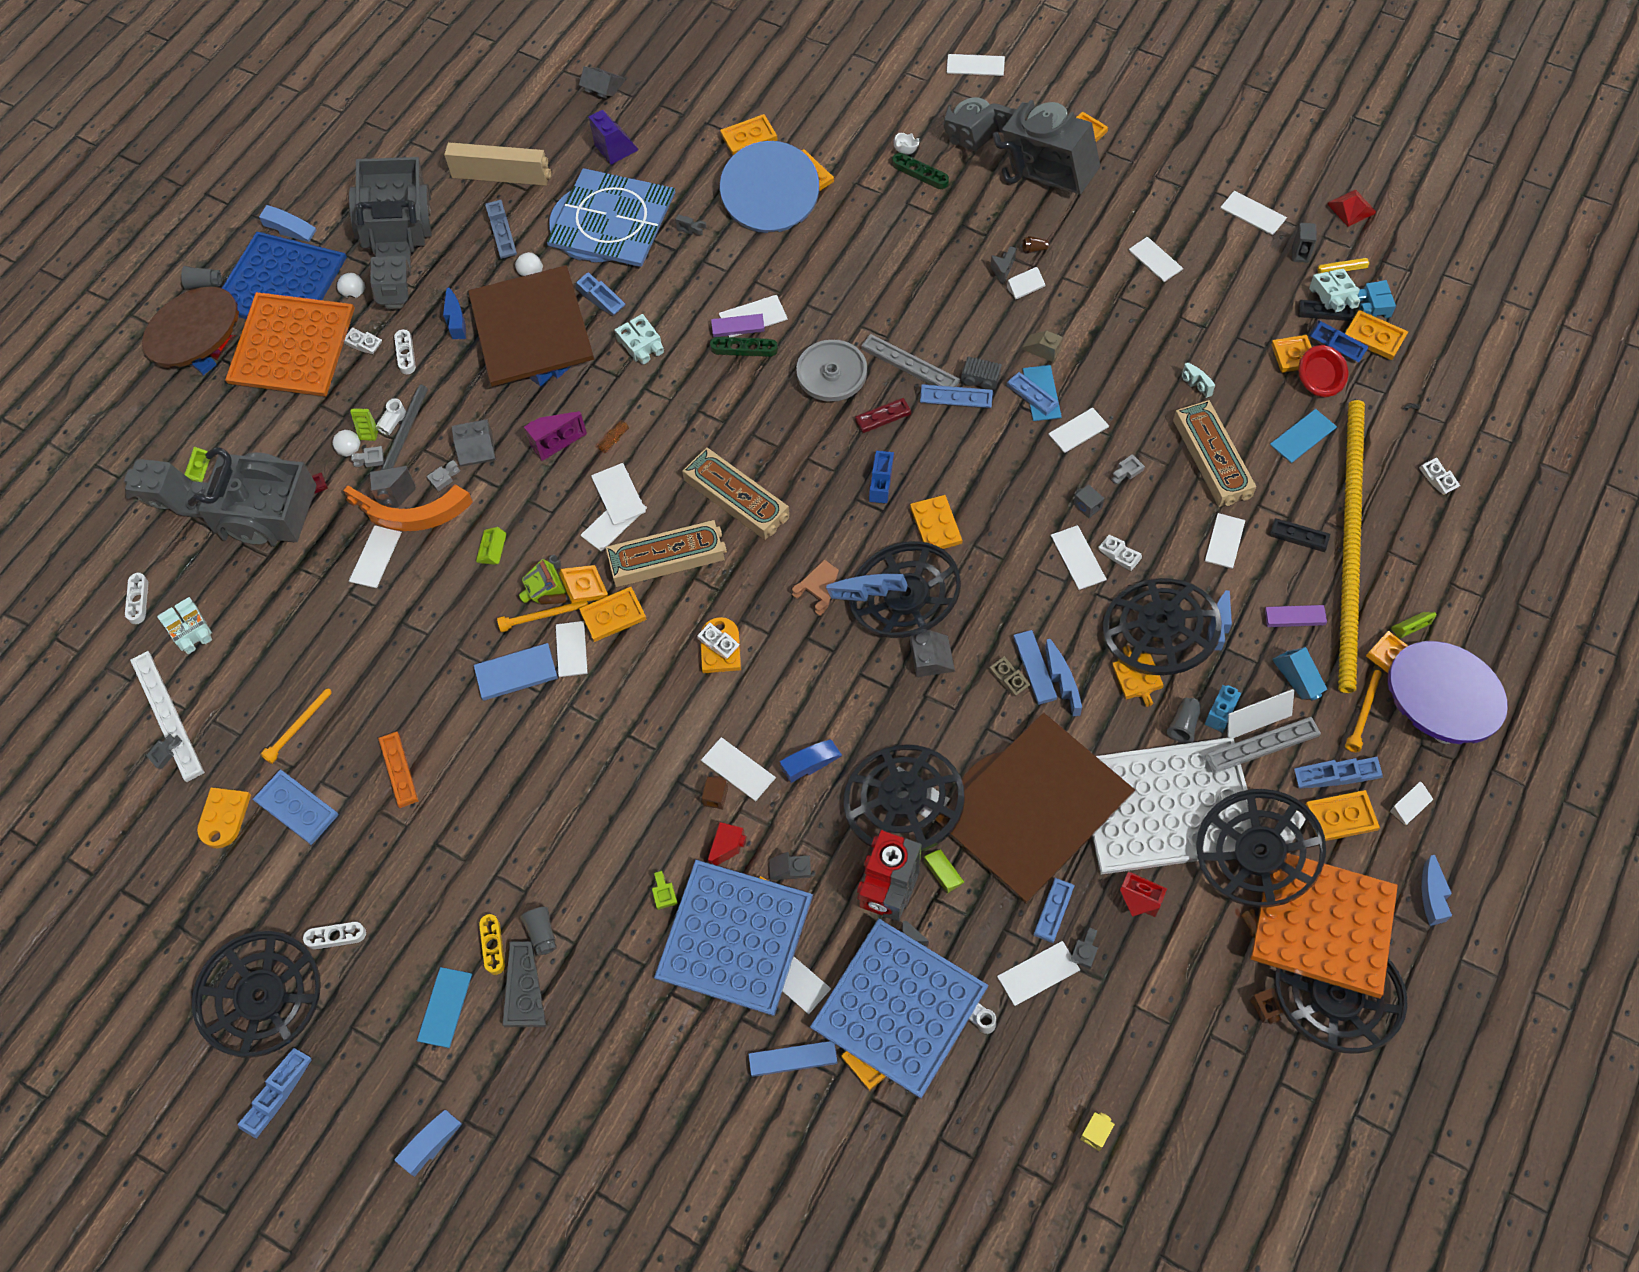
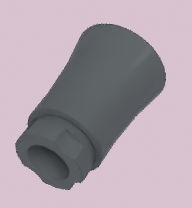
[181,266,222,290]
[1167,697,1201,743]
[520,907,557,956]

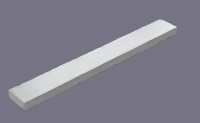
[130,651,205,782]

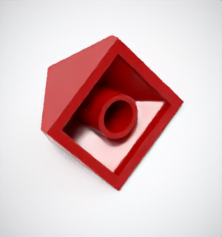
[1328,189,1376,227]
[1120,871,1167,917]

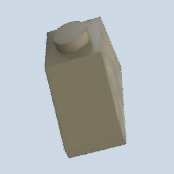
[1022,331,1063,363]

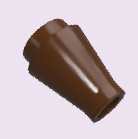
[1023,236,1049,253]

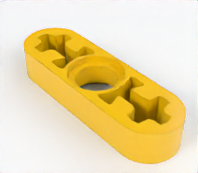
[479,914,505,975]

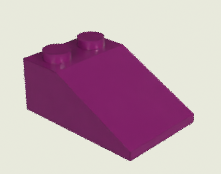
[524,411,587,461]

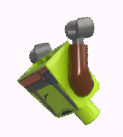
[519,555,571,605]

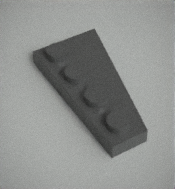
[503,942,547,1027]

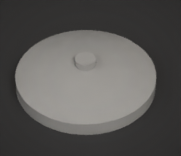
[796,340,867,401]

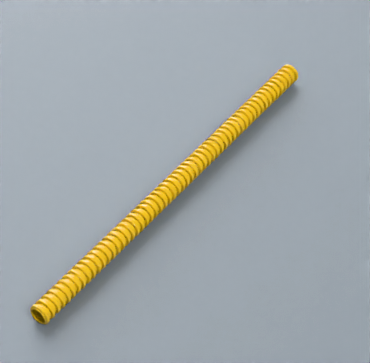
[1338,400,1365,693]

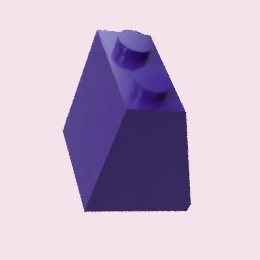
[588,109,638,165]

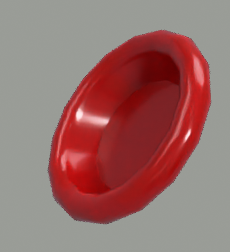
[1298,345,1349,397]

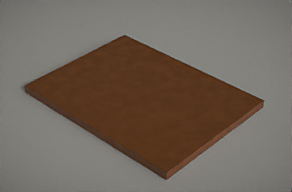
[468,265,595,387]
[935,712,1135,904]

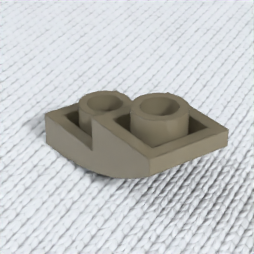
[988,656,1030,696]

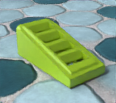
[351,409,378,441]

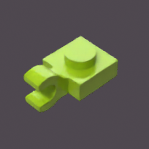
[652,871,678,910]

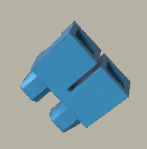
[1358,280,1396,318]
[1205,685,1241,733]

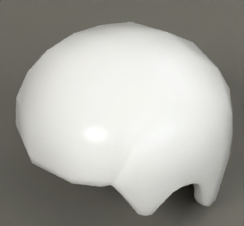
[893,133,919,155]
[515,252,543,276]
[337,273,365,298]
[332,430,361,457]

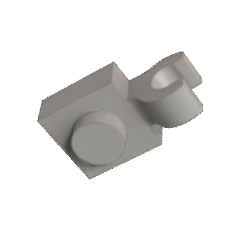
[351,446,384,467]
[1111,454,1145,485]
[426,460,460,492]

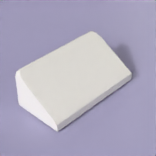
[1007,267,1045,299]
[1390,782,1433,826]

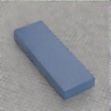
[1007,372,1059,416]
[1034,878,1075,943]

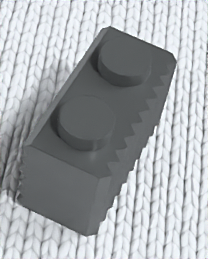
[1292,223,1317,263]
[961,356,1002,390]

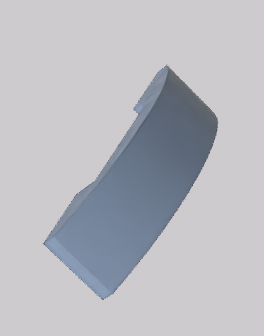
[485,200,517,259]

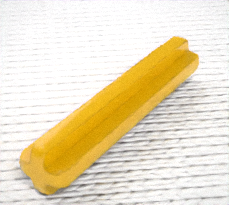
[1317,258,1369,274]

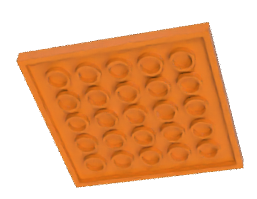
[225,292,355,397]
[1250,853,1398,999]

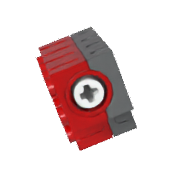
[857,830,921,921]

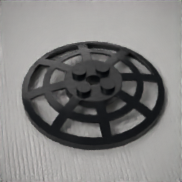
[849,541,961,638]
[1103,578,1222,676]
[844,744,965,852]
[1196,789,1326,908]
[192,931,321,1058]
[1274,958,1407,1054]

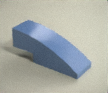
[259,205,316,242]
[575,272,625,316]
[1206,590,1232,650]
[1421,855,1452,926]
[395,1110,462,1177]

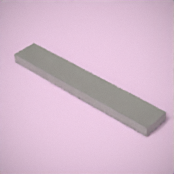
[861,334,960,387]
[1205,717,1321,773]

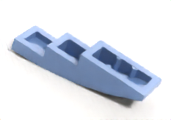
[826,574,908,601]
[1045,639,1082,716]
[1294,757,1383,789]
[238,1048,311,1138]

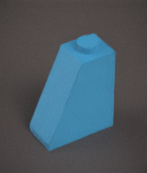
[1272,647,1328,701]

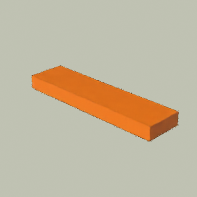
[379,732,419,808]

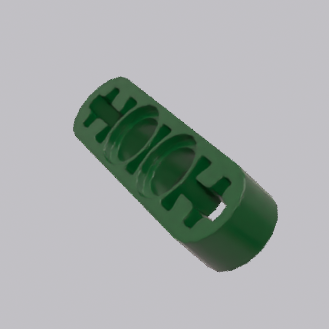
[892,153,949,189]
[710,337,778,357]

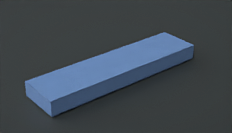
[920,385,993,408]
[1013,630,1057,705]
[749,1041,837,1077]

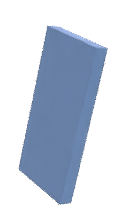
[474,643,558,701]
[253,769,339,845]

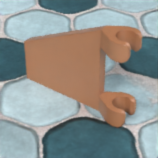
[792,560,839,616]

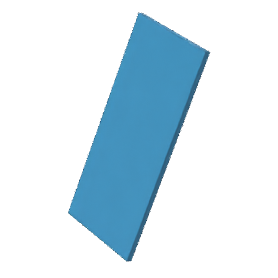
[1023,365,1062,421]
[1270,409,1337,463]
[417,967,472,1048]

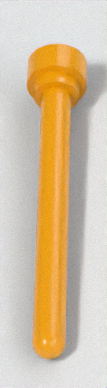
[497,601,588,633]
[1345,670,1381,753]
[260,689,332,764]

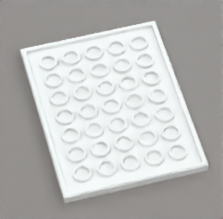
[1092,737,1264,875]

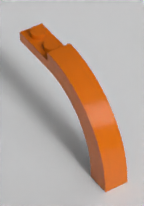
[343,485,473,531]

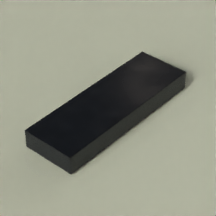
[1299,300,1354,321]
[1270,518,1331,552]

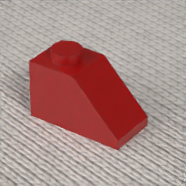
[708,822,747,866]

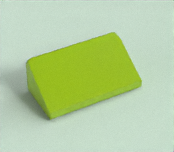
[184,447,210,482]
[476,527,506,565]
[1391,612,1437,639]
[924,849,964,894]

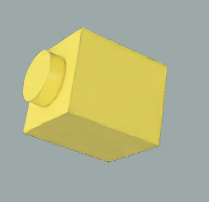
[1080,1112,1115,1152]

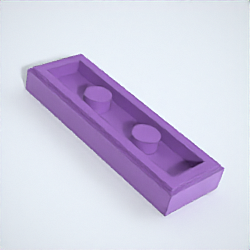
[711,313,765,337]
[1265,605,1327,627]

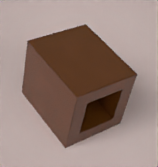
[702,776,728,810]

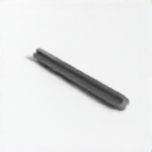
[381,385,428,470]

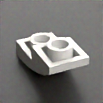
[344,327,382,354]
[1419,458,1460,495]
[1099,535,1142,571]
[697,623,740,659]

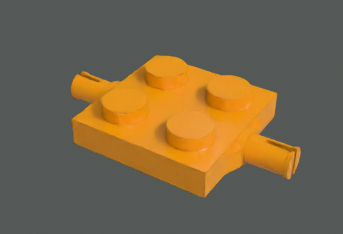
[1112,645,1164,707]

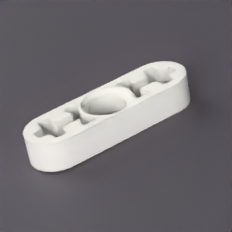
[395,329,416,374]
[125,573,148,624]
[303,922,366,949]

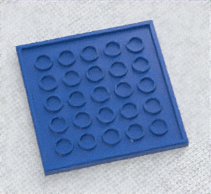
[222,231,347,319]

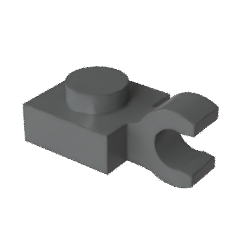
[675,214,706,235]
[146,734,182,769]
[1070,927,1098,969]

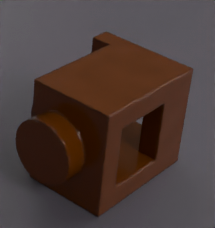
[1250,987,1284,1025]

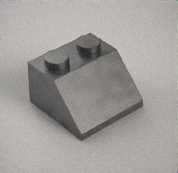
[579,66,625,98]
[452,419,496,467]
[370,466,416,508]
[910,630,955,677]

